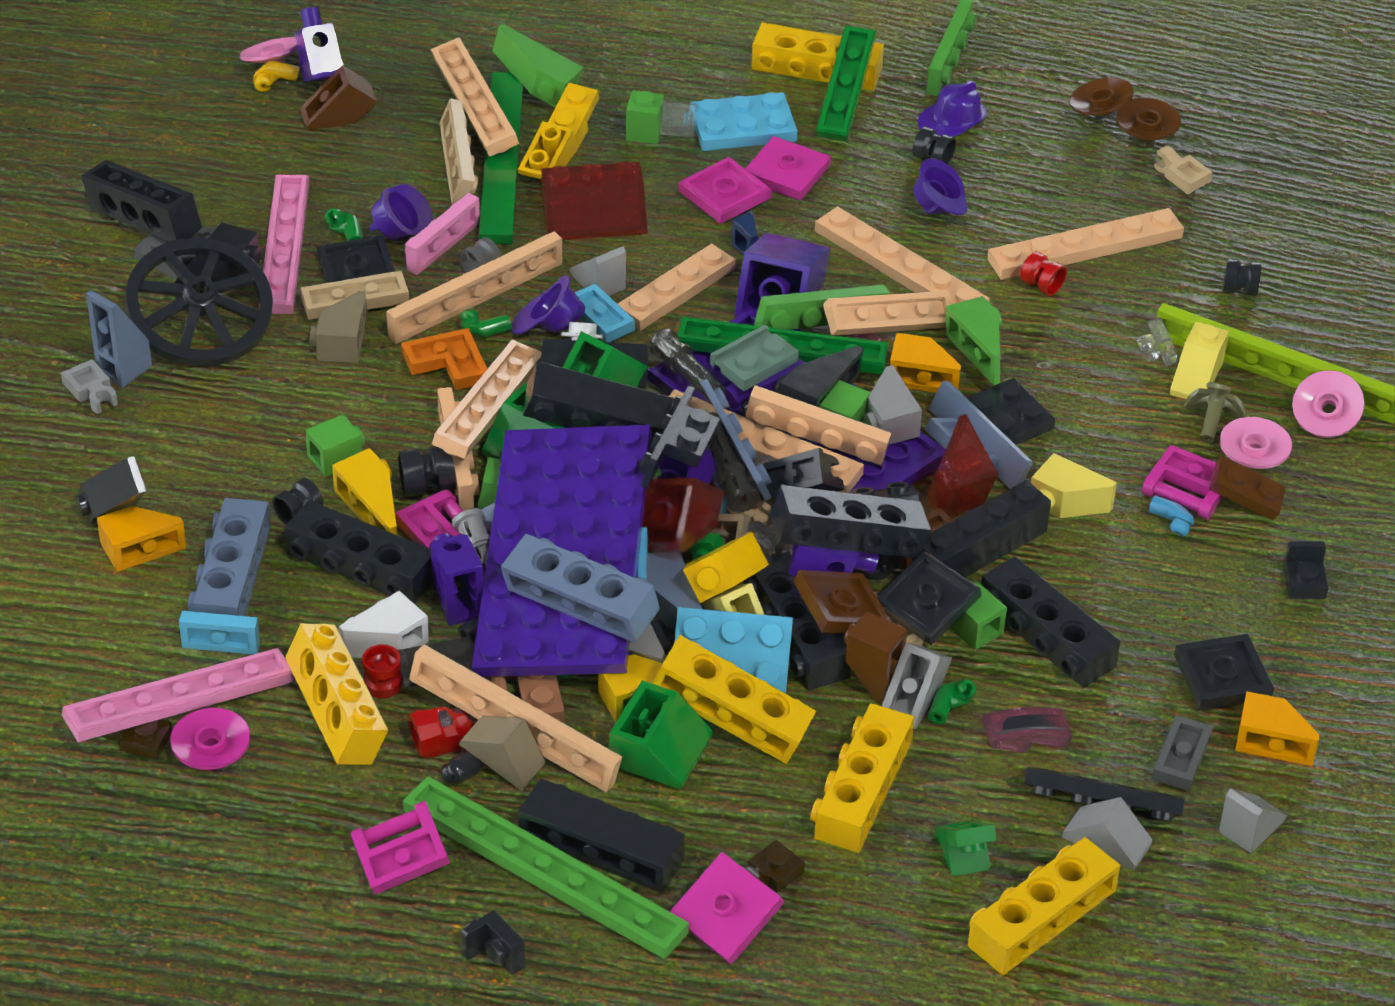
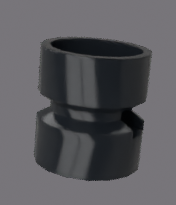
[398,446,456,497]

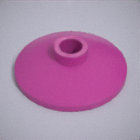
[170,708,250,770]

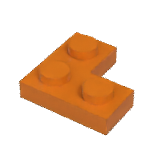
[401,328,487,390]

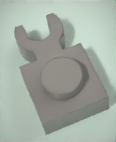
[61,359,118,414]

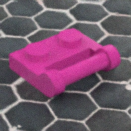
[1141,444,1223,521]
[395,490,463,548]
[350,801,450,895]

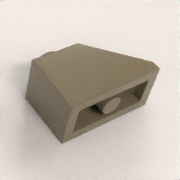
[310,291,368,363]

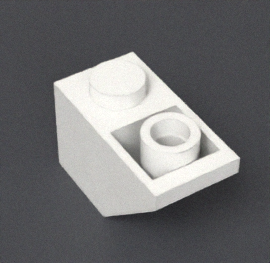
[338,591,429,658]

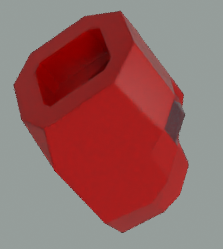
[408,706,474,757]

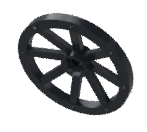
[125,238,273,366]

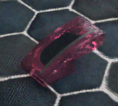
[982,707,1073,753]

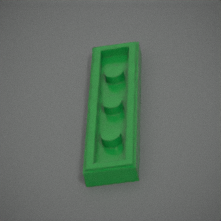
[816,25,876,142]

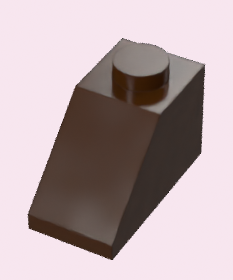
[300,65,377,130]
[844,611,907,705]

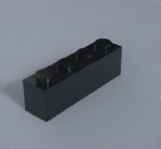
[523,361,675,443]
[913,480,1051,578]
[518,778,685,894]

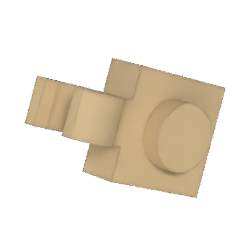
[1154,146,1213,194]

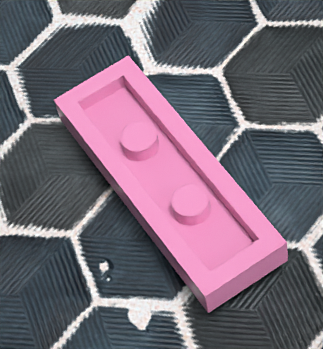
[405,193,480,275]

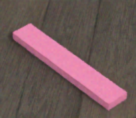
[258,175,309,314]
[62,648,294,742]

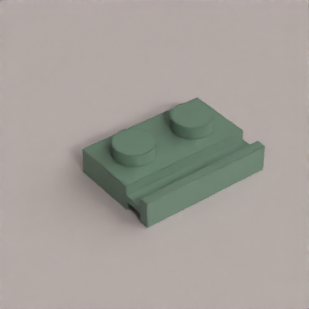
[710,325,799,391]

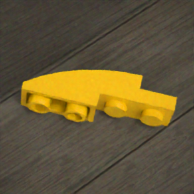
[518,82,599,181]

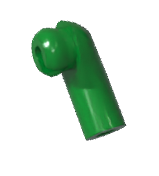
[460,308,512,338]
[928,679,976,725]

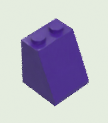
[734,233,830,331]

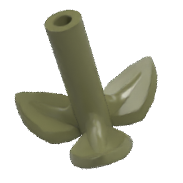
[1184,382,1246,443]

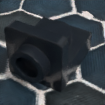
[1283,541,1329,599]
[461,910,525,974]

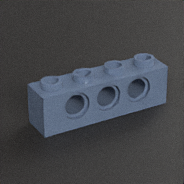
[188,498,271,616]
[501,534,660,643]

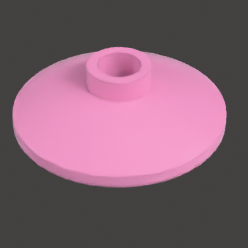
[240,37,297,64]
[1292,370,1364,438]
[1220,417,1292,469]

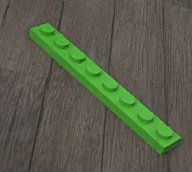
[403,776,689,959]

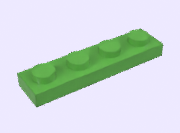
[926,0,977,96]
[754,284,890,330]

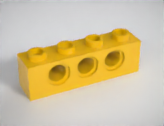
[751,22,884,91]
[285,623,388,765]
[652,635,816,764]
[810,703,915,853]
[968,837,1120,976]

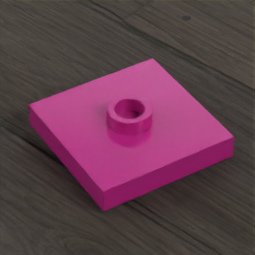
[745,136,831,201]
[678,157,771,224]
[670,852,785,965]

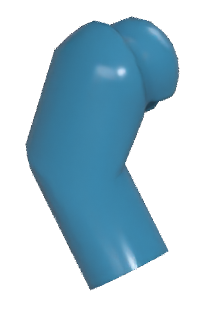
[1149,495,1194,536]

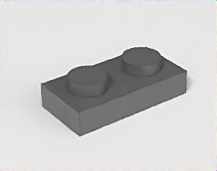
[1152,715,1213,791]

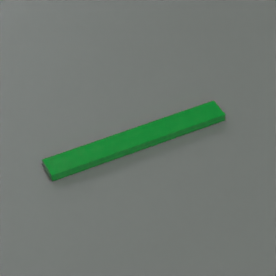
[479,72,523,244]

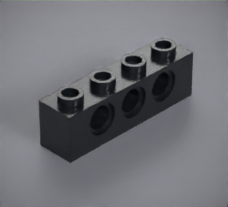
[81,160,202,241]
[770,485,931,558]
[285,500,433,604]
[744,551,851,691]
[981,556,1120,688]

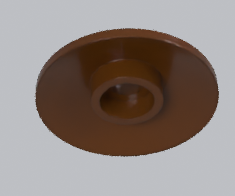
[1070,78,1134,116]
[1116,98,1181,140]

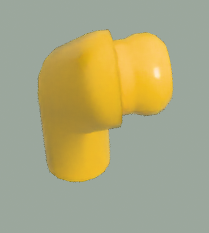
[253,61,299,92]

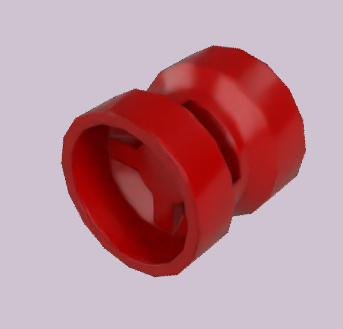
[1020,251,1067,296]
[362,644,402,699]

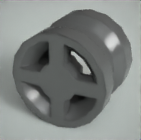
[460,237,502,273]

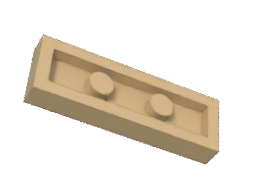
[301,271,409,320]

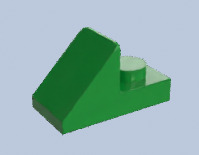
[934,820,997,876]

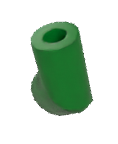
[325,208,363,241]

